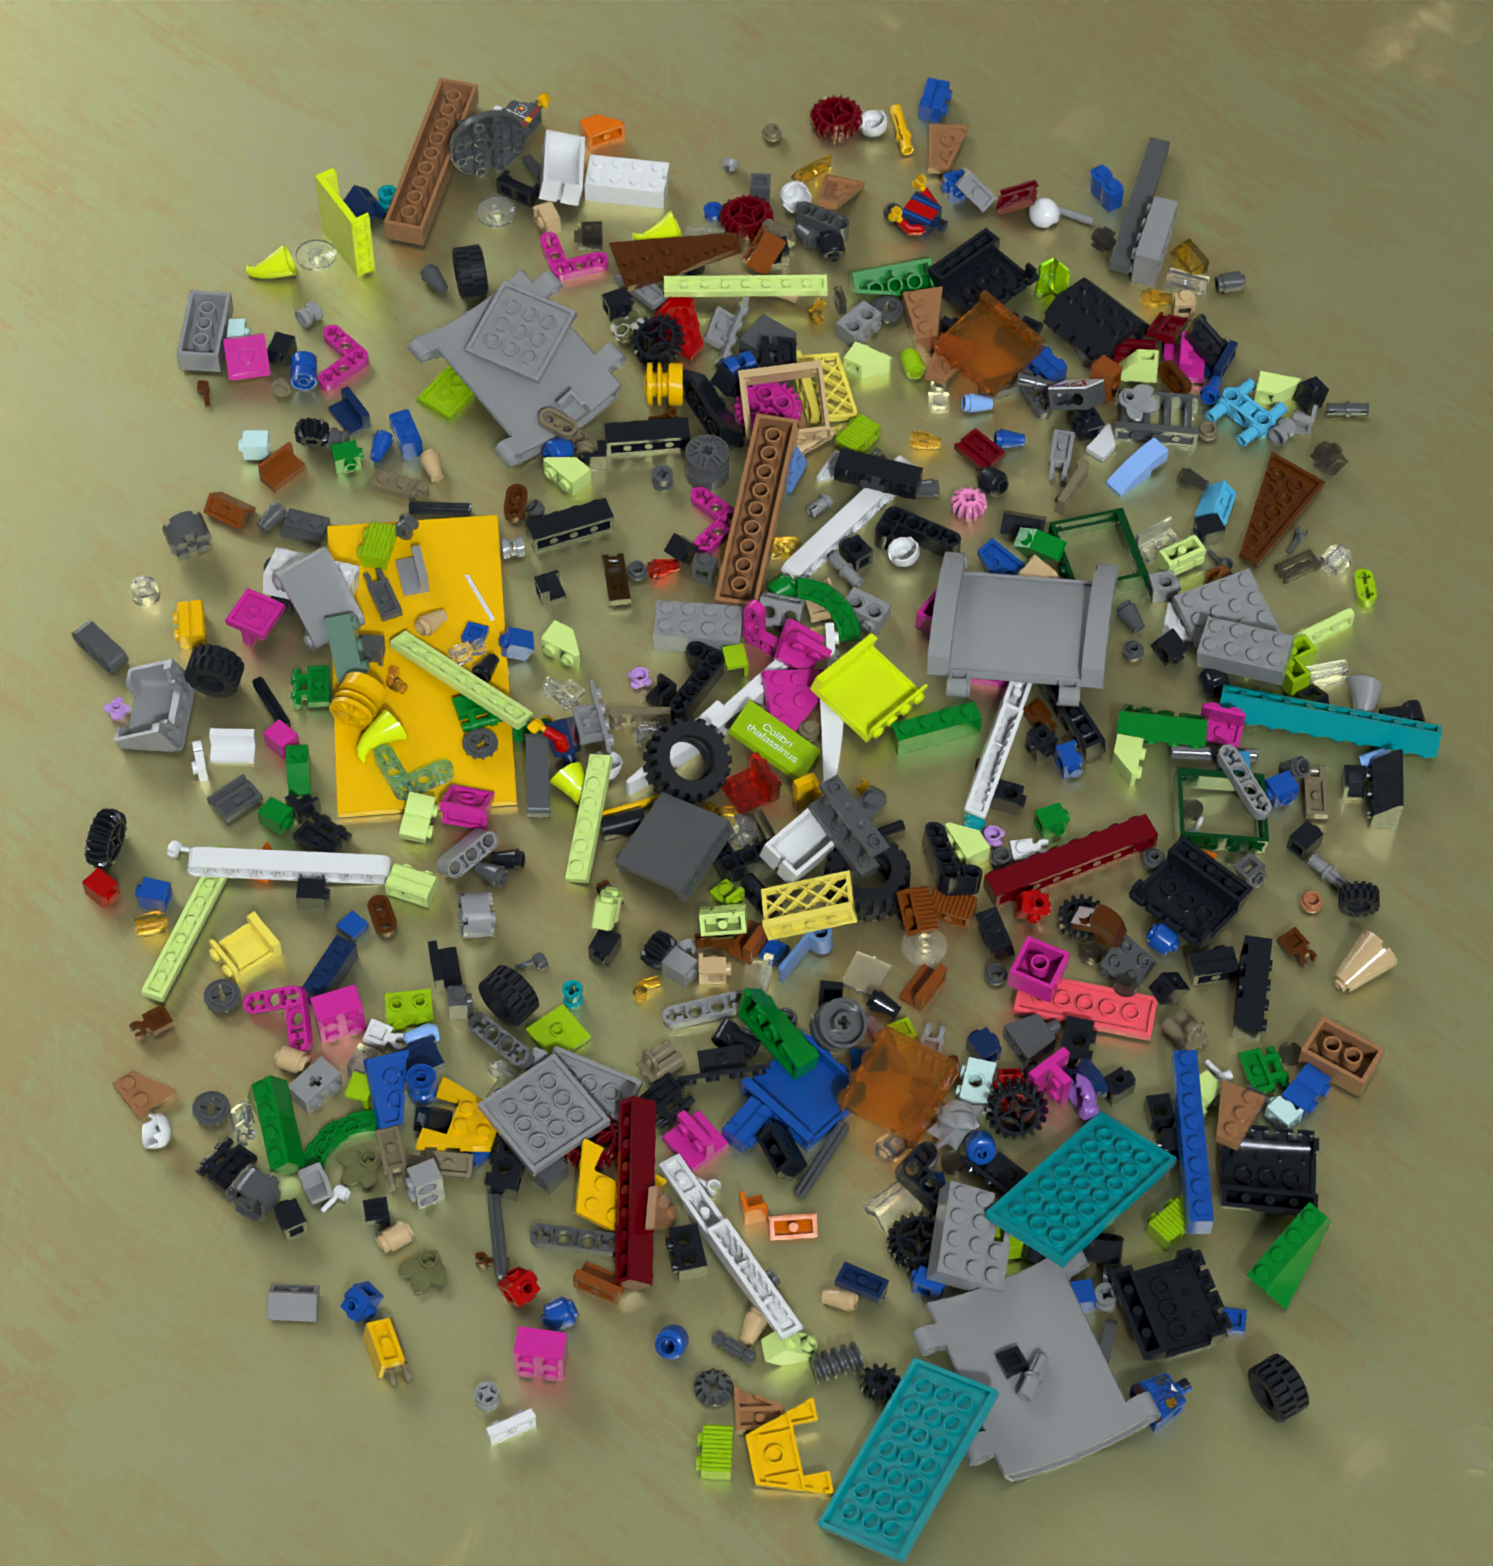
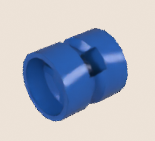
[721,350,758,375]
[290,351,317,390]
[406,1064,438,1106]

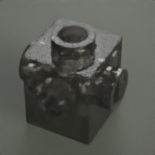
[1310,441,1349,476]

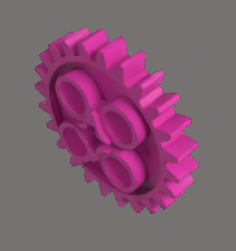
[734,382,802,431]

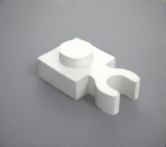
[191,740,209,782]
[1009,838,1048,862]
[362,1019,405,1052]

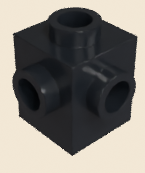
[1069,407,1105,441]
[1025,724,1058,763]

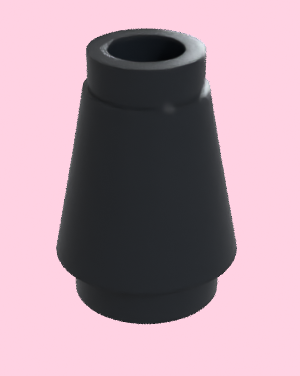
[472,653,499,683]
[490,849,525,871]
[866,989,902,1019]

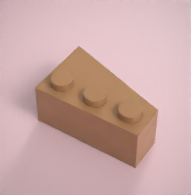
[902,286,943,354]

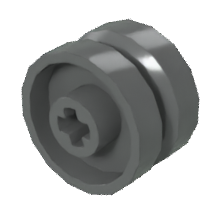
[809,997,868,1052]

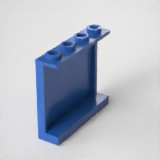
[741,1029,867,1152]

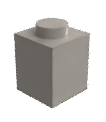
[662,946,699,987]

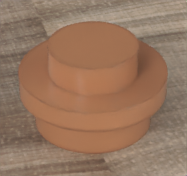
[1300,891,1323,913]

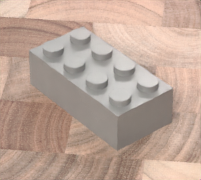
[1129,196,1178,287]
[177,290,233,372]
[653,600,743,653]
[1197,616,1294,686]
[926,1181,995,1291]

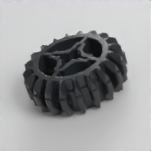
[630,313,685,369]
[85,808,127,869]
[984,1077,1049,1141]
[886,1211,935,1273]

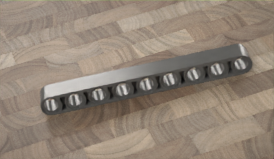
[1108,137,1170,274]

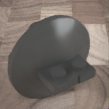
[448,110,526,177]

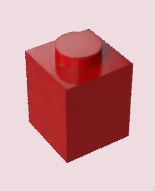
[82,867,120,909]

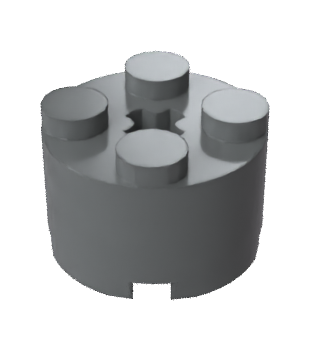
[162,511,212,560]
[225,1164,281,1221]

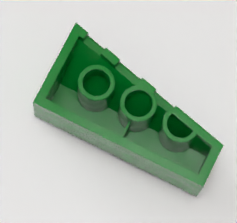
[847,256,935,296]
[890,698,982,756]
[1117,704,1210,749]
[737,987,820,1081]
[247,1075,306,1176]
[1246,1202,1331,1311]

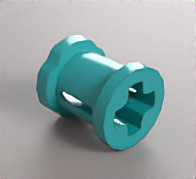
[562,980,583,1009]

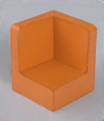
[739,1191,768,1225]

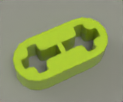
[1353,568,1377,608]

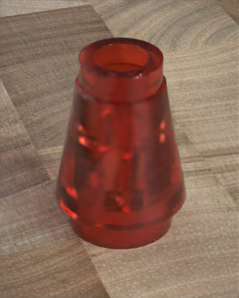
[647,559,680,580]

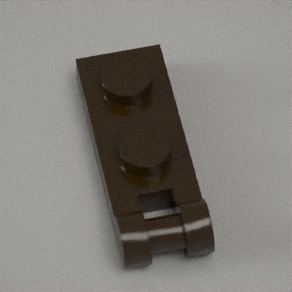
[602,553,631,606]

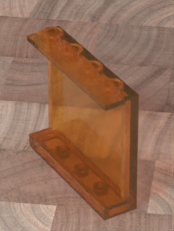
[933,290,1045,398]
[837,1025,960,1149]

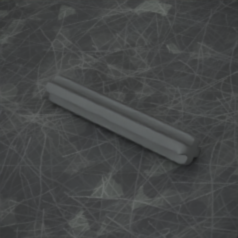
[1170,746,1258,762]
[794,1120,849,1199]
[487,1193,508,1279]

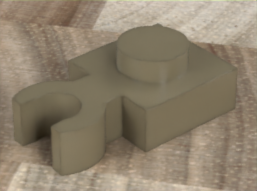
[762,218,796,248]

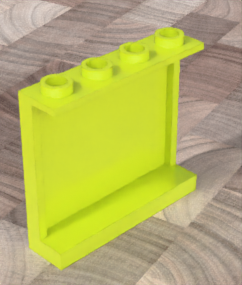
[315,167,375,277]
[810,633,928,743]

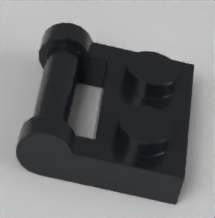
[1185,313,1229,366]

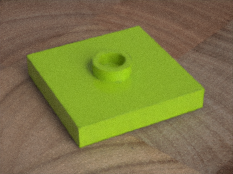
[526,1004,591,1056]

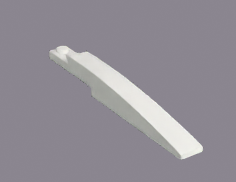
[819,623,844,782]
[626,660,790,796]
[964,681,1032,819]
[658,1153,803,1340]

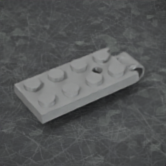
[525,1046,643,1123]

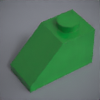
[1013,527,1067,562]
[286,744,311,797]

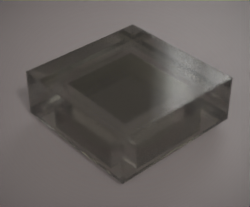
[833,285,847,315]

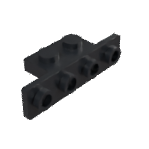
[676,1044,771,1086]
[960,1151,1029,1197]

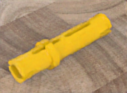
[890,104,914,155]

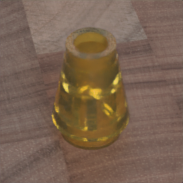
[1141,288,1172,308]
[910,430,941,450]

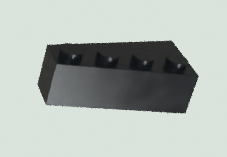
[1232,935,1273,1041]

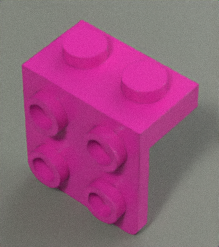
[1200,702,1246,748]

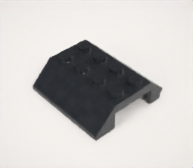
[928,228,1040,320]
[1043,277,1150,361]
[1128,836,1254,948]
[1219,1125,1319,1215]
[1108,1247,1233,1363]

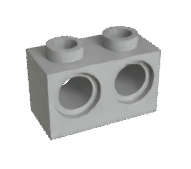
[835,300,882,347]
[846,586,892,635]
[759,591,806,629]
[405,1158,445,1209]

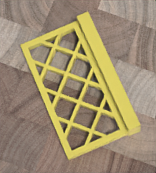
[794,350,859,428]
[761,870,858,941]

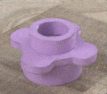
[628,667,652,689]
[104,697,130,720]
[983,825,1005,848]

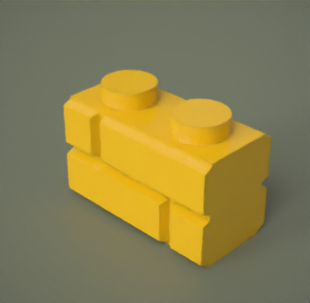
[173,600,207,650]

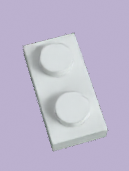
[486,1408,537,1446]

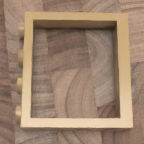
[738,360,831,448]

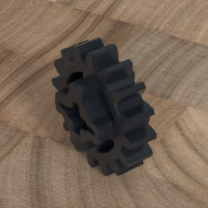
[1057,894,1100,942]

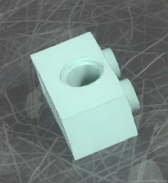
[955,1057,997,1114]

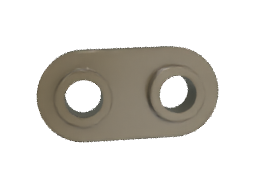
[538,408,578,440]

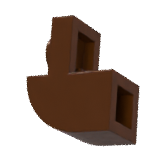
[1071,904,1127,948]

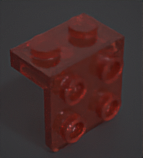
[721,752,782,816]

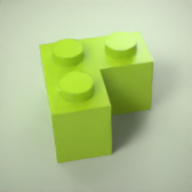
[1280,634,1317,697]

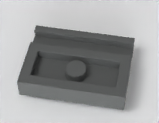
[279,508,330,546]
[207,774,263,824]

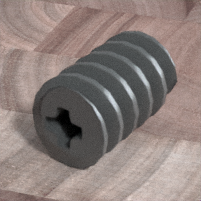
[810,1342,864,1385]

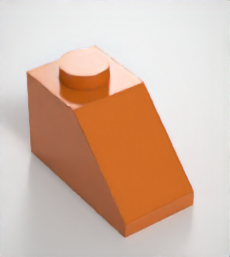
[579,114,625,150]

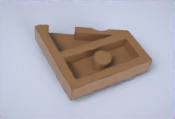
[112,1071,177,1120]
[645,1186,678,1231]
[733,1386,785,1434]

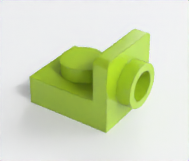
[709,878,745,905]

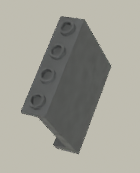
[615,792,734,902]

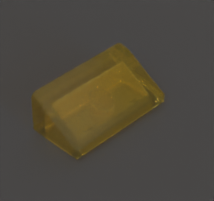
[791,154,832,183]
[1170,239,1209,276]

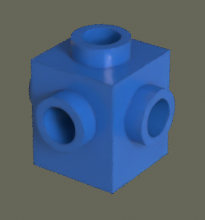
[940,169,968,204]
[340,1281,384,1322]

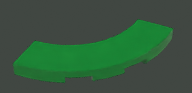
[797,578,862,642]
[303,1110,377,1170]

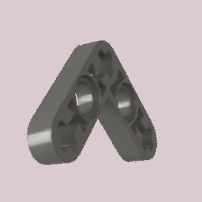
[978,369,1052,419]

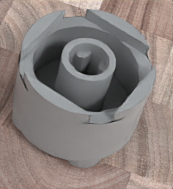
[457,891,496,939]

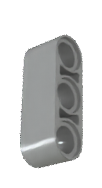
[436,828,498,878]

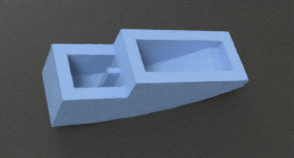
[1106,437,1169,497]

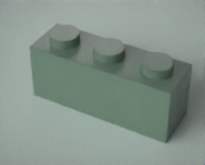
[324,612,370,683]

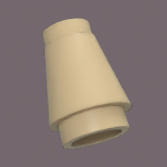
[419,449,443,482]
[415,609,448,637]
[821,1288,859,1312]
[740,1307,768,1346]

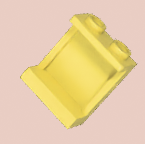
[208,911,282,983]

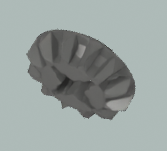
[871,296,904,324]
[463,728,498,761]
[204,979,241,1014]
[192,1091,230,1127]
[694,1368,733,1407]

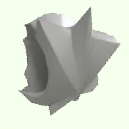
[926,1099,985,1151]

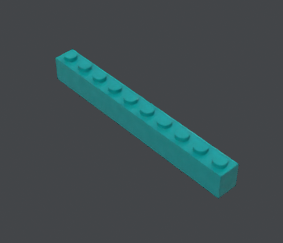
[1220,684,1442,758]

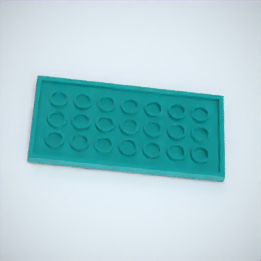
[985,1111,1177,1268]
[817,1357,1000,1564]

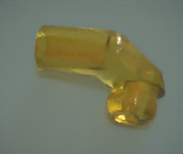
[808,298,826,325]
[386,666,408,694]
[704,802,737,818]
[632,976,661,1002]

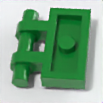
[290,665,330,709]
[452,695,503,732]
[1237,1046,1290,1094]

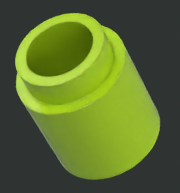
[900,348,926,379]

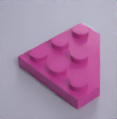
[761,669,824,732]

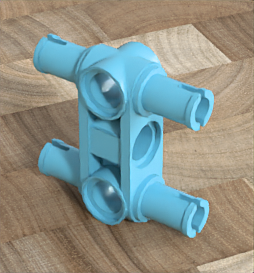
[1205,378,1288,447]

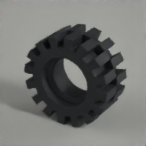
[1338,881,1380,917]

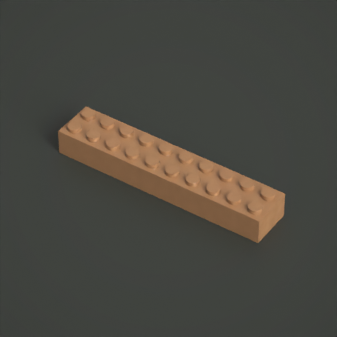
[384,78,479,246]
[714,413,799,613]

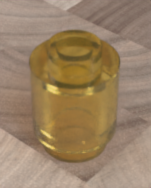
[134,910,169,937]

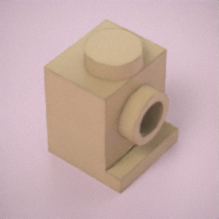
[532,201,561,233]
[1172,290,1196,321]
[698,953,731,985]

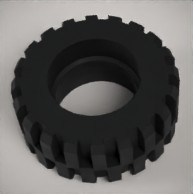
[642,717,732,805]
[824,837,911,923]

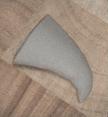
[1346,675,1383,712]

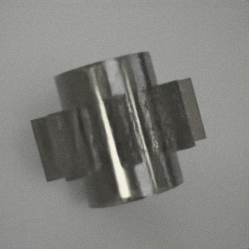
[1091,226,1116,252]

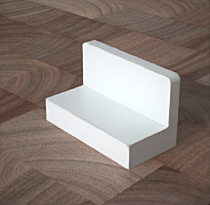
[209,728,257,764]

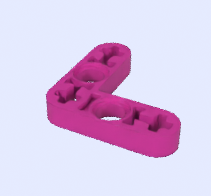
[540,232,609,282]
[318,325,369,391]
[691,487,735,554]
[743,599,780,658]
[243,985,313,1052]

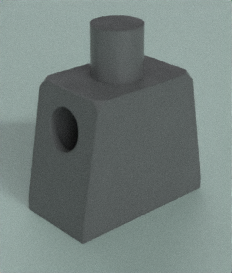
[1002,1014,1062,1064]

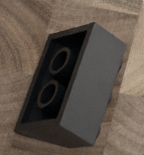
[1365,749,1404,830]

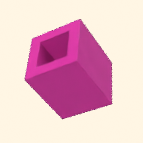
[263,719,299,760]

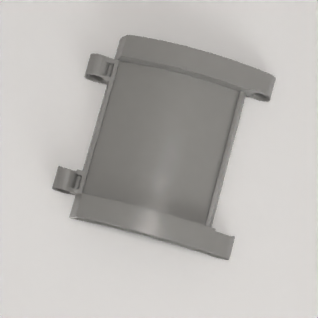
[408,269,626,467]
[927,552,1118,707]
[912,1251,1161,1482]

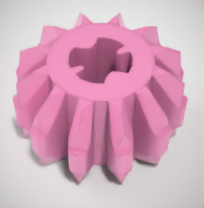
[951,485,987,522]

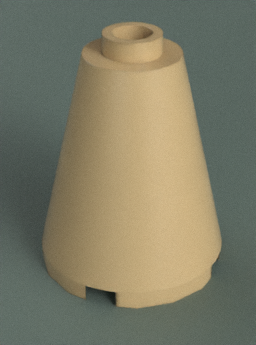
[1334,930,1398,992]

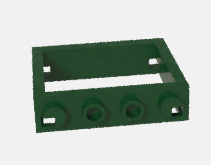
[1047,508,1149,593]
[1172,767,1269,854]

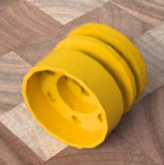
[644,362,683,406]
[329,672,387,730]

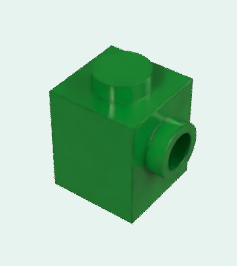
[331,440,364,474]
[257,796,295,836]
[1034,802,1070,839]

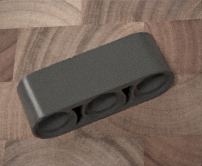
[795,201,849,242]
[71,620,129,674]

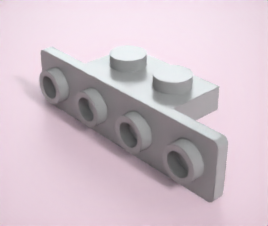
[703,296,749,367]
[572,679,614,755]

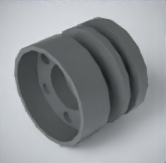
[685,434,729,491]

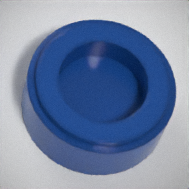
[703,202,723,221]

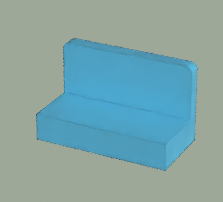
[1194,480,1237,525]

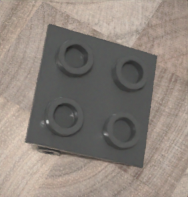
[1099,934,1156,992]

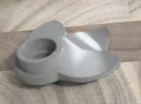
[1118,384,1159,422]

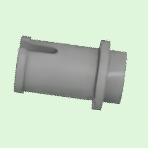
[805,493,833,518]

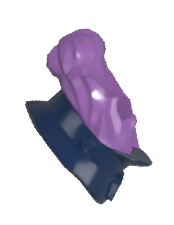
[1065,1057,1108,1120]

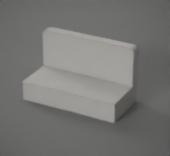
[955,166,997,212]
[396,545,430,596]
[268,1284,320,1322]

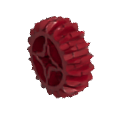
[810,94,863,142]
[720,194,774,243]
[566,1116,619,1173]

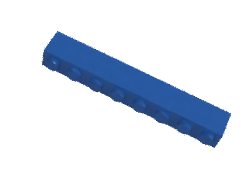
[1170,1050,1214,1234]

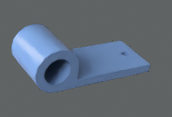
[777,928,833,983]

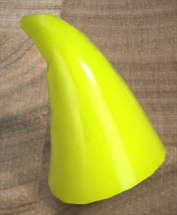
[632,210,682,240]
[246,244,296,279]
[357,709,407,763]
[550,762,586,806]

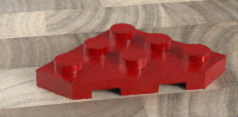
[650,297,703,362]

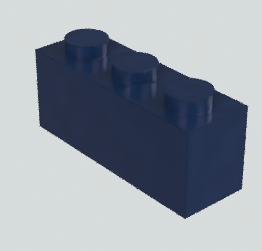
[302,935,359,1005]

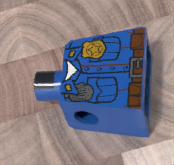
[1129,1373,1192,1433]

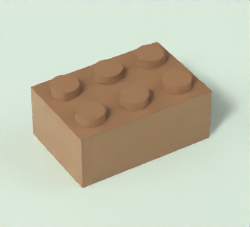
[1297,1016,1385,1097]

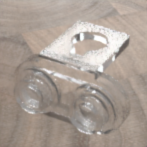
[542,677,585,710]
[486,1059,525,1098]

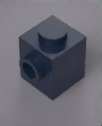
[966,1027,1002,1062]

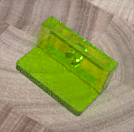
[1034,258,1070,300]

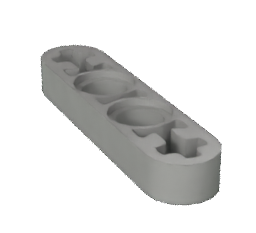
[1217,744,1272,820]
[662,990,743,1029]

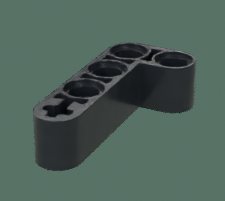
[874,507,961,557]
[669,641,725,722]
[922,822,983,896]
[712,836,774,883]
[895,1141,944,1217]
[1025,1232,1124,1264]

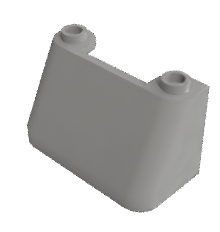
[272,546,365,651]
[114,658,195,752]

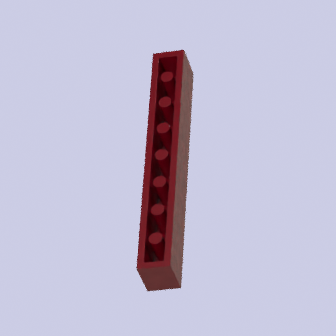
[983,814,1158,907]
[614,1095,657,1291]

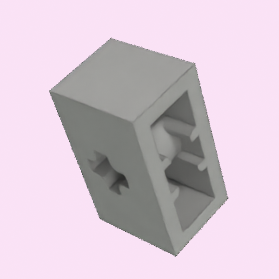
[288,1056,343,1114]

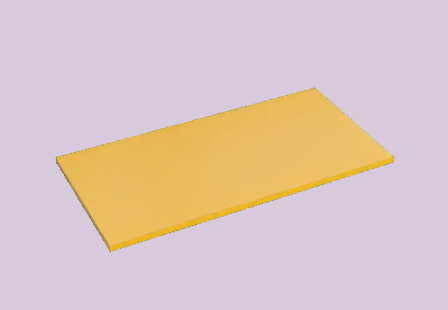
[327,515,517,818]

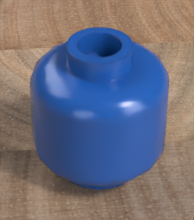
[542,437,574,459]
[1145,922,1180,956]
[964,1130,997,1165]
[541,1296,579,1332]
[654,1324,689,1360]

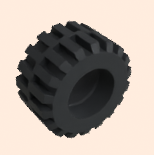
[452,244,488,299]
[184,644,245,698]
[478,965,539,1027]
[1248,1353,1309,1423]

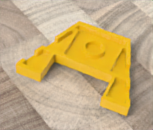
[416,1077,498,1152]
[574,1138,667,1233]
[745,1398,834,1495]

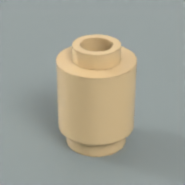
[274,1045,311,1074]
[376,1220,413,1253]

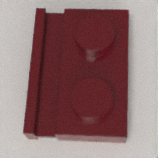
[996,179,1039,215]
[1146,312,1188,344]
[1113,338,1156,363]
[954,428,1005,471]

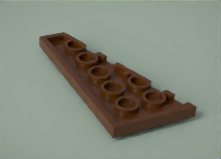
[609,233,742,293]
[1239,452,1325,568]

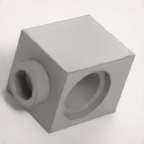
[1147,570,1181,603]

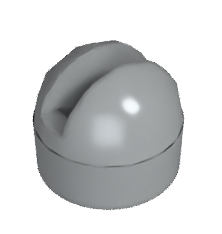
[722,156,739,172]
[677,939,696,956]

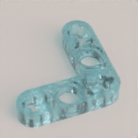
[374,745,454,800]

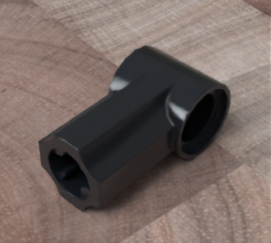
[1378,700,1425,722]
[711,1019,761,1059]

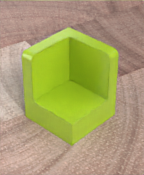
[722,643,749,677]
[345,1071,372,1110]

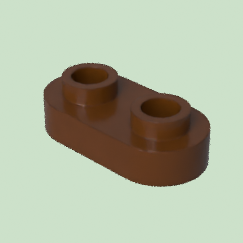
[1157,360,1192,394]
[503,484,528,523]
[367,895,397,938]

